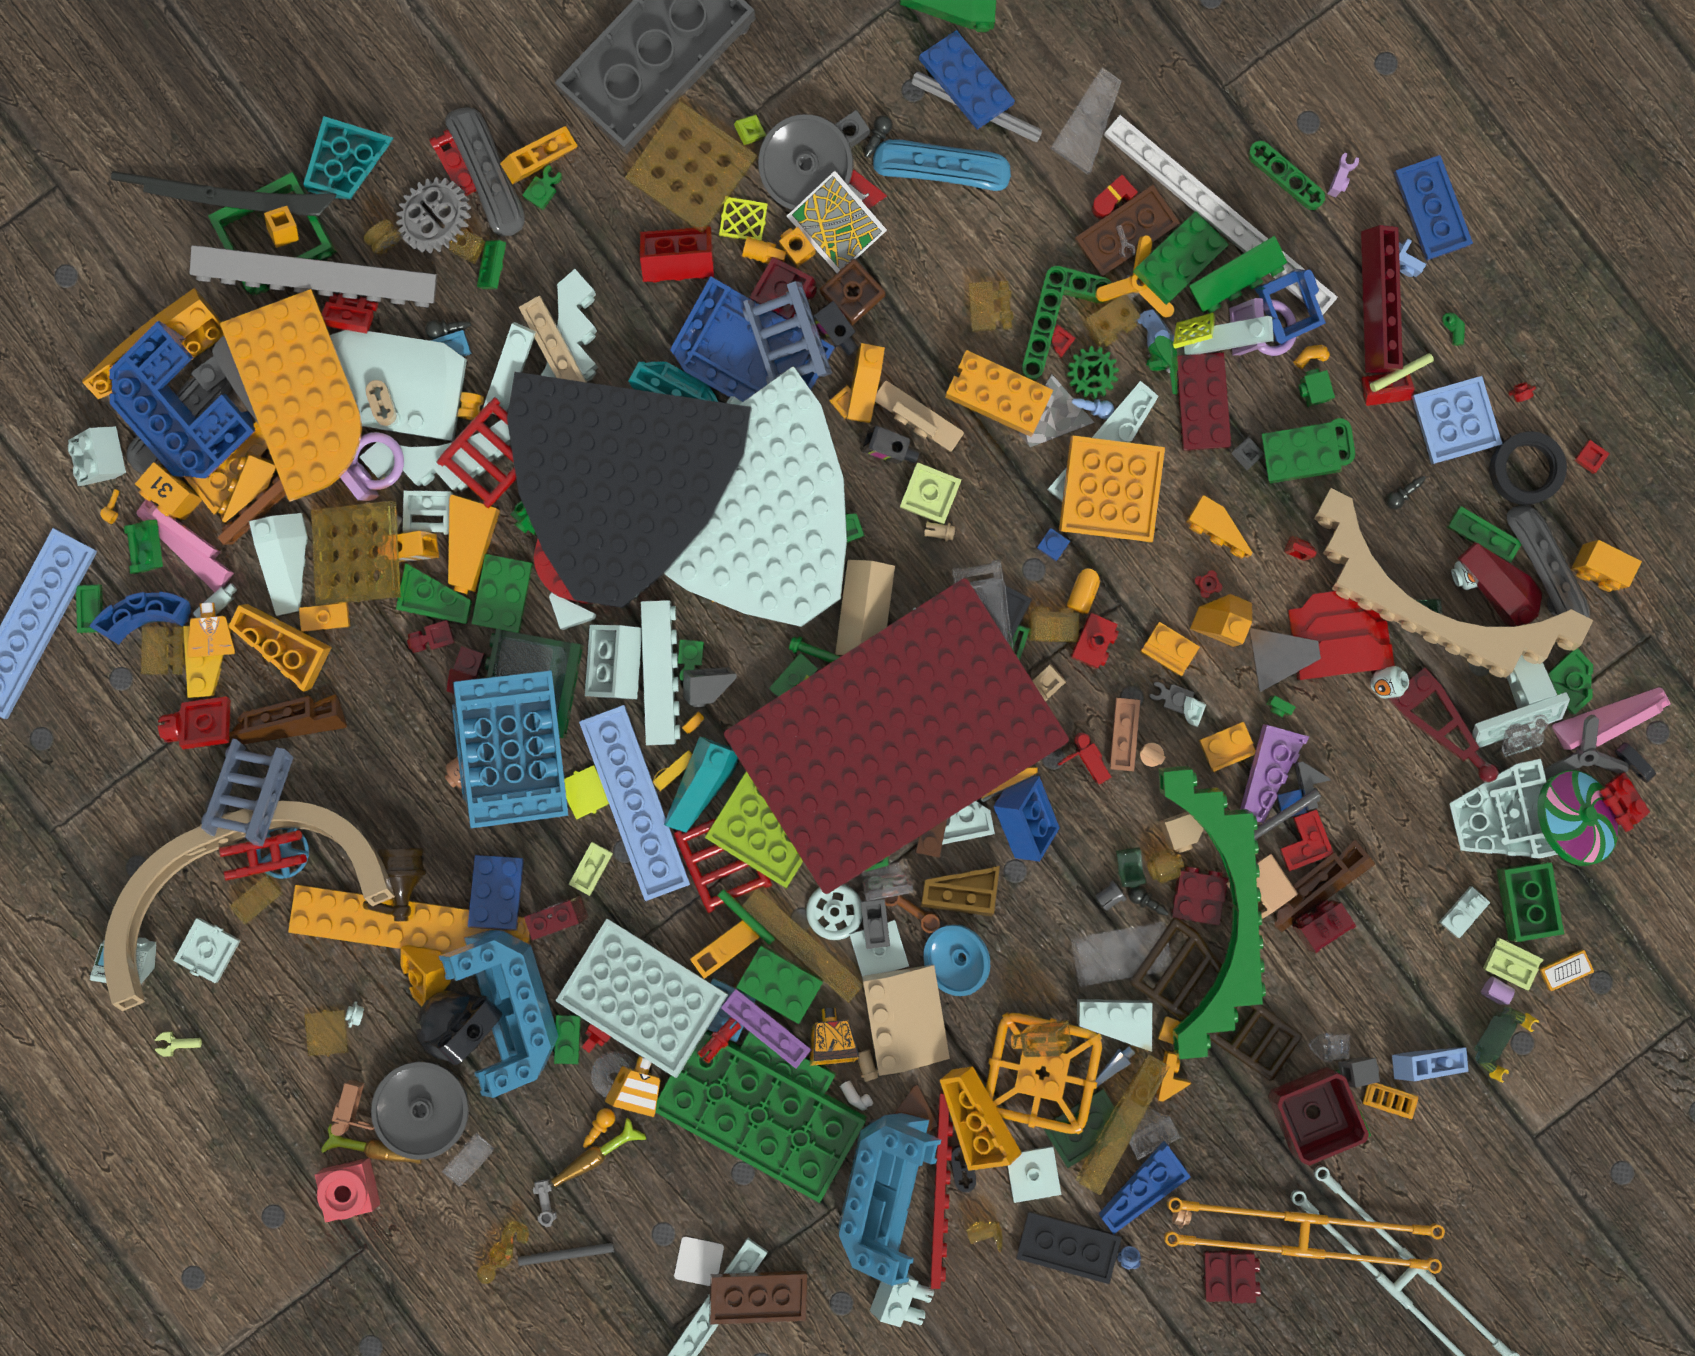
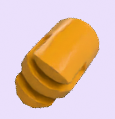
[1067,569,1100,614]

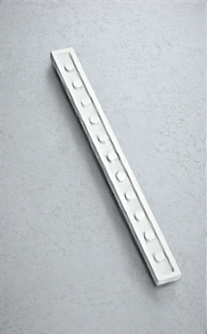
[1104,115,1338,315]

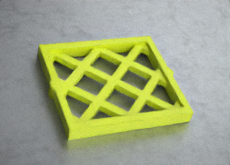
[719,197,768,240]
[1173,312,1215,348]

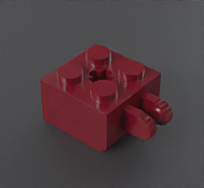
[1292,899,1356,953]

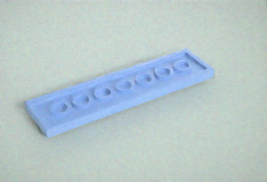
[0,528,97,719]
[579,705,690,901]

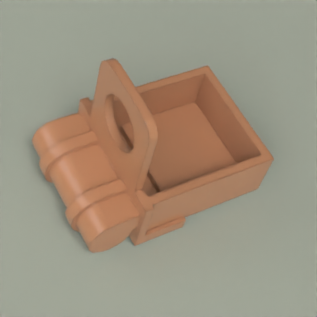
[331,1080,374,1136]

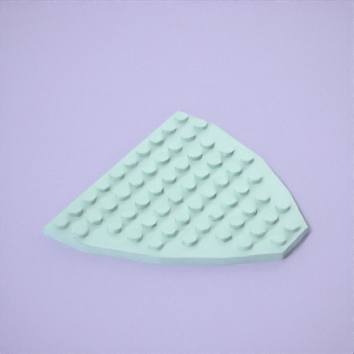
[665,366,847,627]

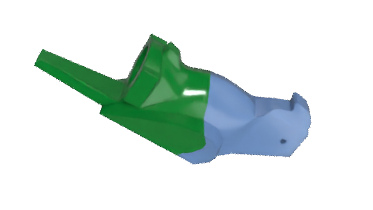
[1138,309,1178,395]

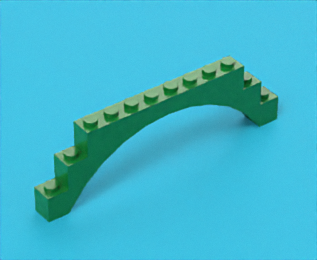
[1158,766,1266,1059]

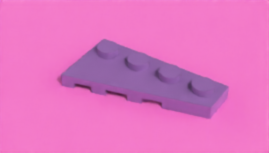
[1240,724,1309,823]

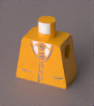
[187,603,235,658]

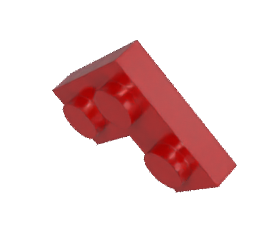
[1279,809,1334,871]

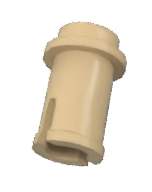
[924,521,955,542]
[858,1049,878,1082]

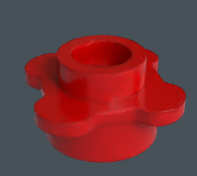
[1508,382,1536,402]
[1195,570,1222,598]

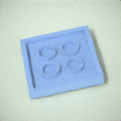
[1412,376,1502,465]

